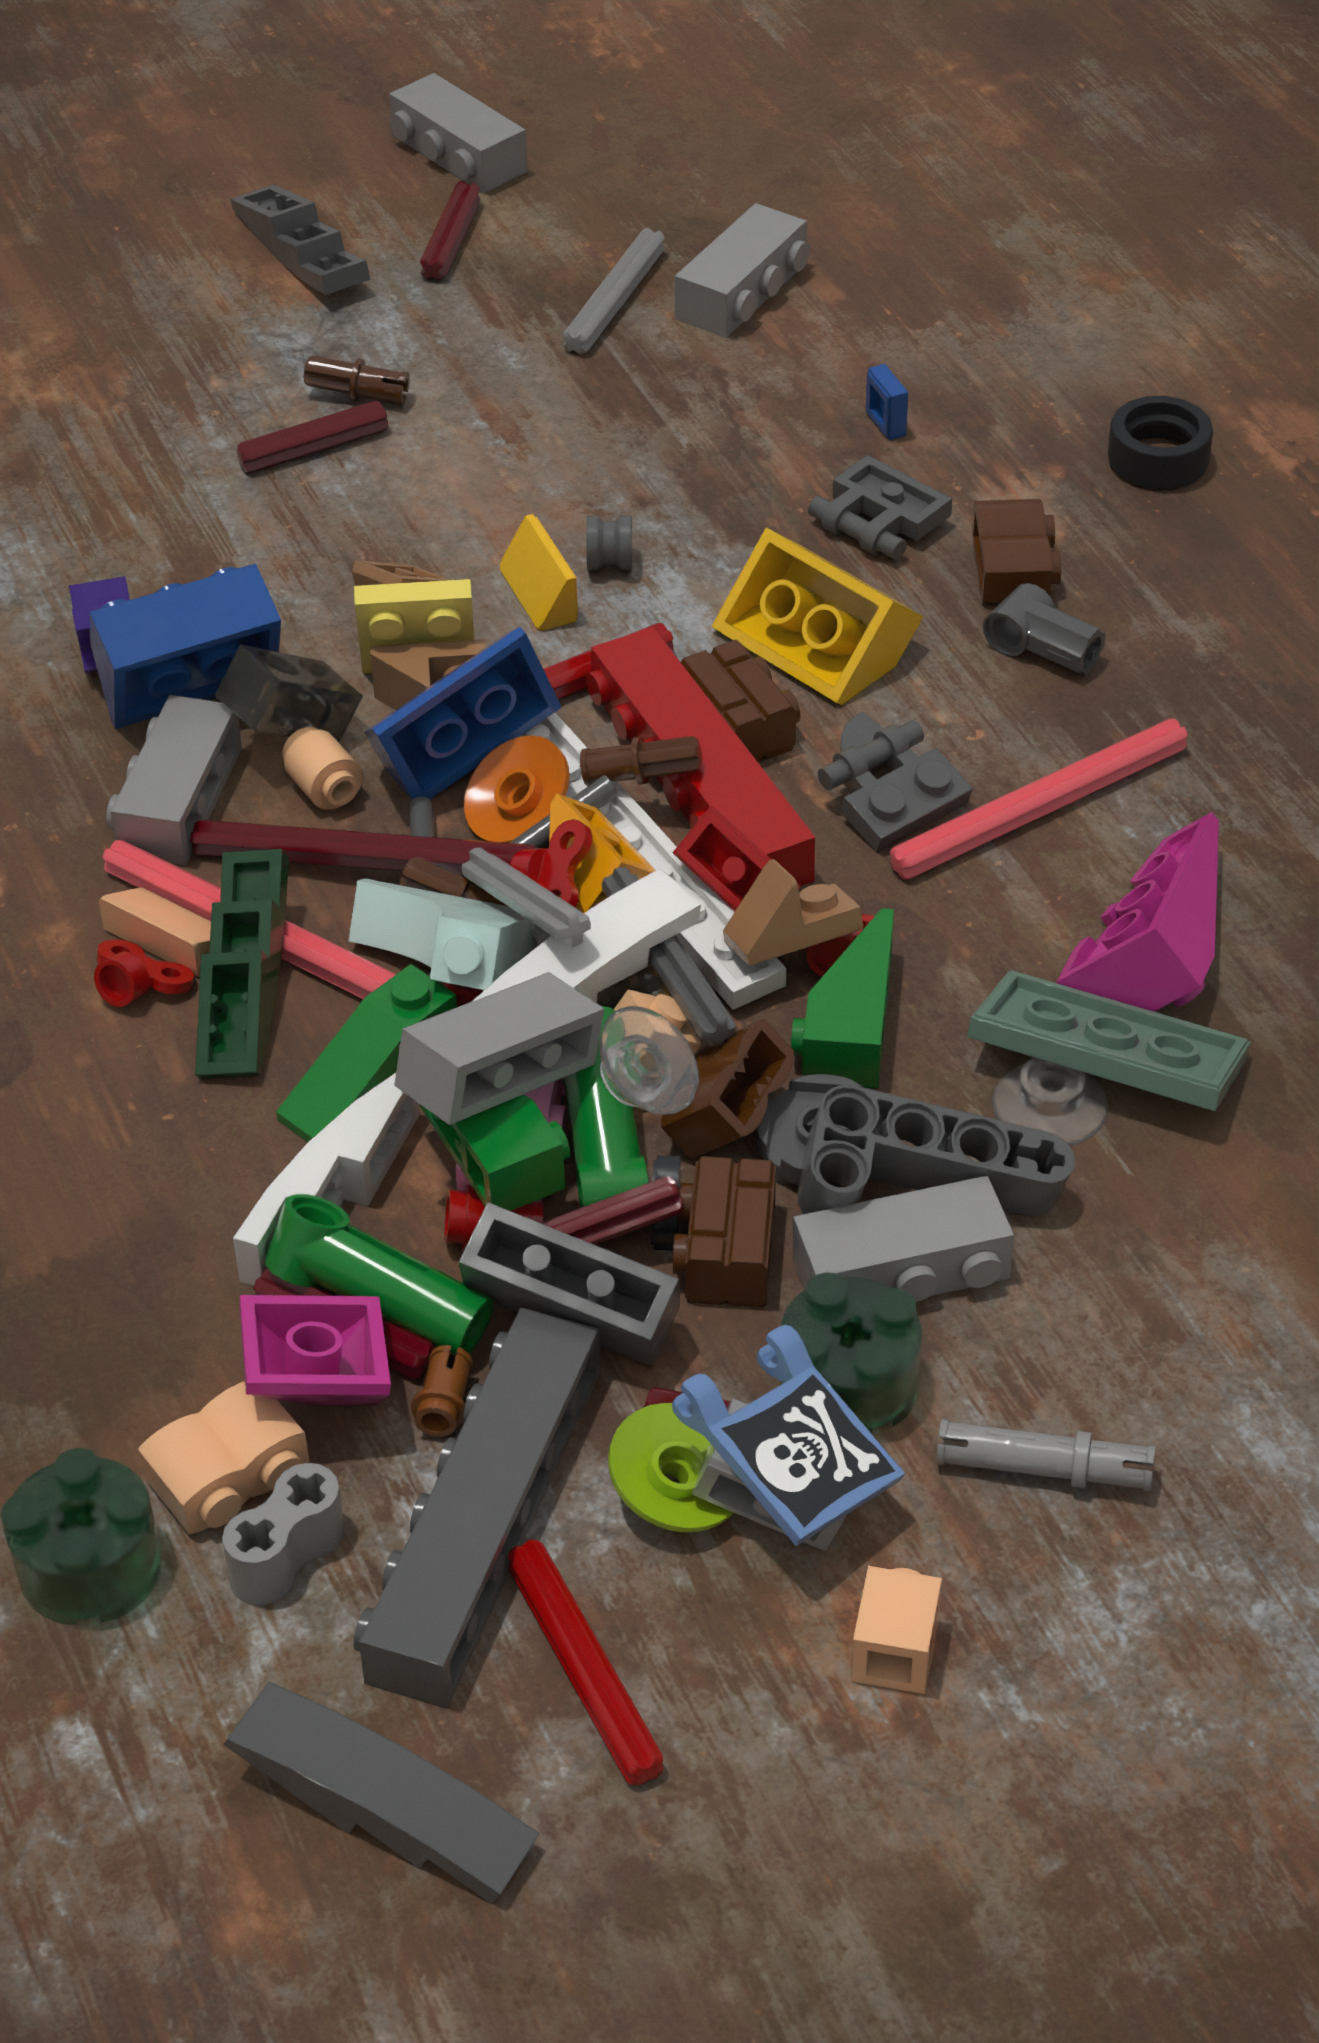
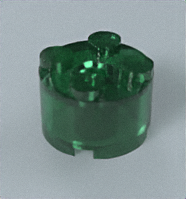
[780,1272,922,1434]
[1,1448,161,1625]

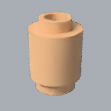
[282,727,363,810]

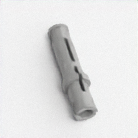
[936,1419,1156,1492]

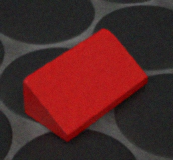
[672,806,801,911]

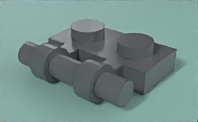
[808,455,952,560]
[818,720,973,853]

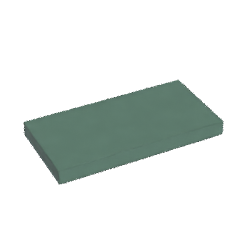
[967,970,1251,1111]

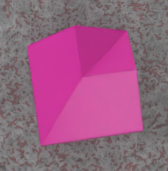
[239,1295,391,1406]

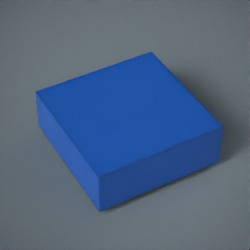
[866,364,908,440]

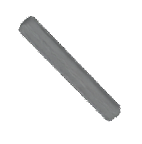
[563,228,665,355]
[462,847,591,947]

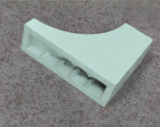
[348,879,539,990]

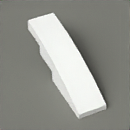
[472,868,701,1003]
[233,1073,420,1286]

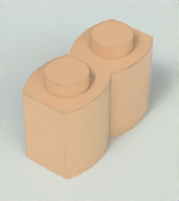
[138,1381,310,1534]

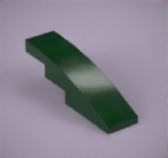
[195,849,289,1079]

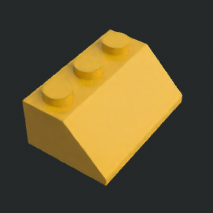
[711,527,924,705]

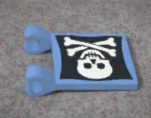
[672,1325,905,1546]

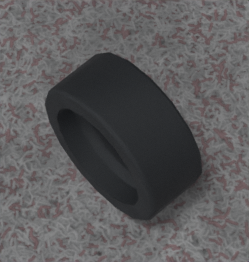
[1108,396,1213,489]

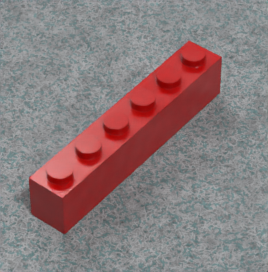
[586,627,815,886]

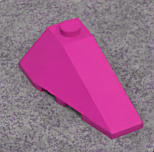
[1056,812,1219,1012]

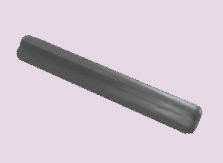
[602,867,735,1047]

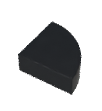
[651,1155,681,1251]

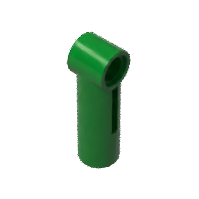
[563,1006,649,1208]
[265,1194,494,1357]

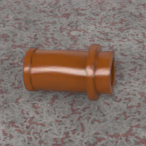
[411,1345,473,1437]

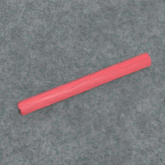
[890,718,1188,880]
[102,840,396,999]

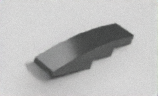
[230,184,370,295]
[223,1681,540,1904]

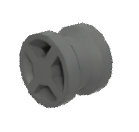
[586,515,632,571]

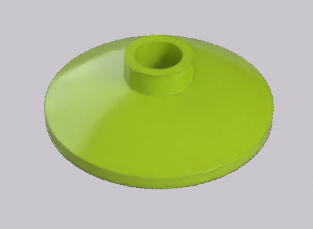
[608,1403,734,1532]

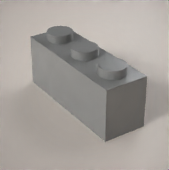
[389,73,528,193]
[675,203,810,338]
[106,695,242,866]
[394,972,604,1125]
[792,1175,1014,1321]

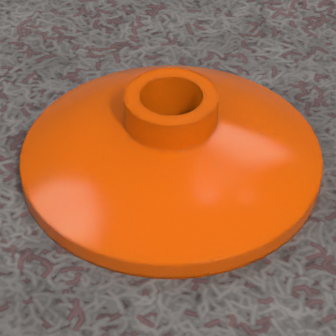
[464,735,569,843]

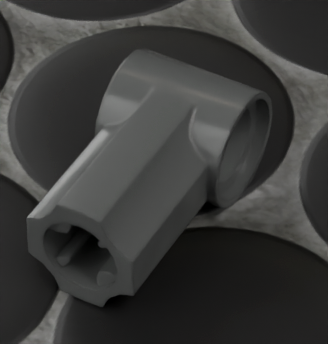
[983,583,1106,676]

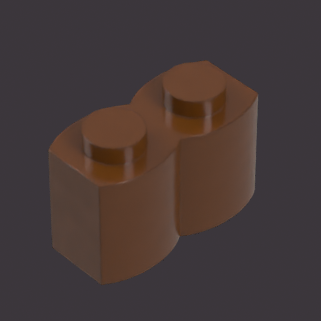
[972,499,1061,603]
[661,1019,794,1159]

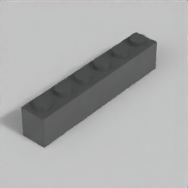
[353,1307,601,1708]

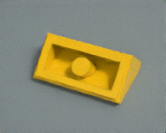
[500,514,578,631]

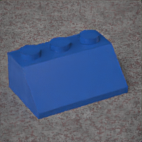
[89,563,281,729]
[364,627,562,800]

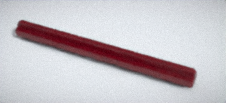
[190,820,536,876]

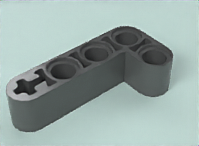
[798,1085,1075,1216]

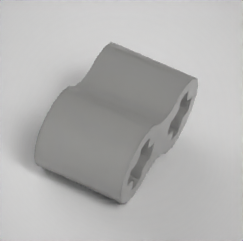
[222,1463,345,1605]

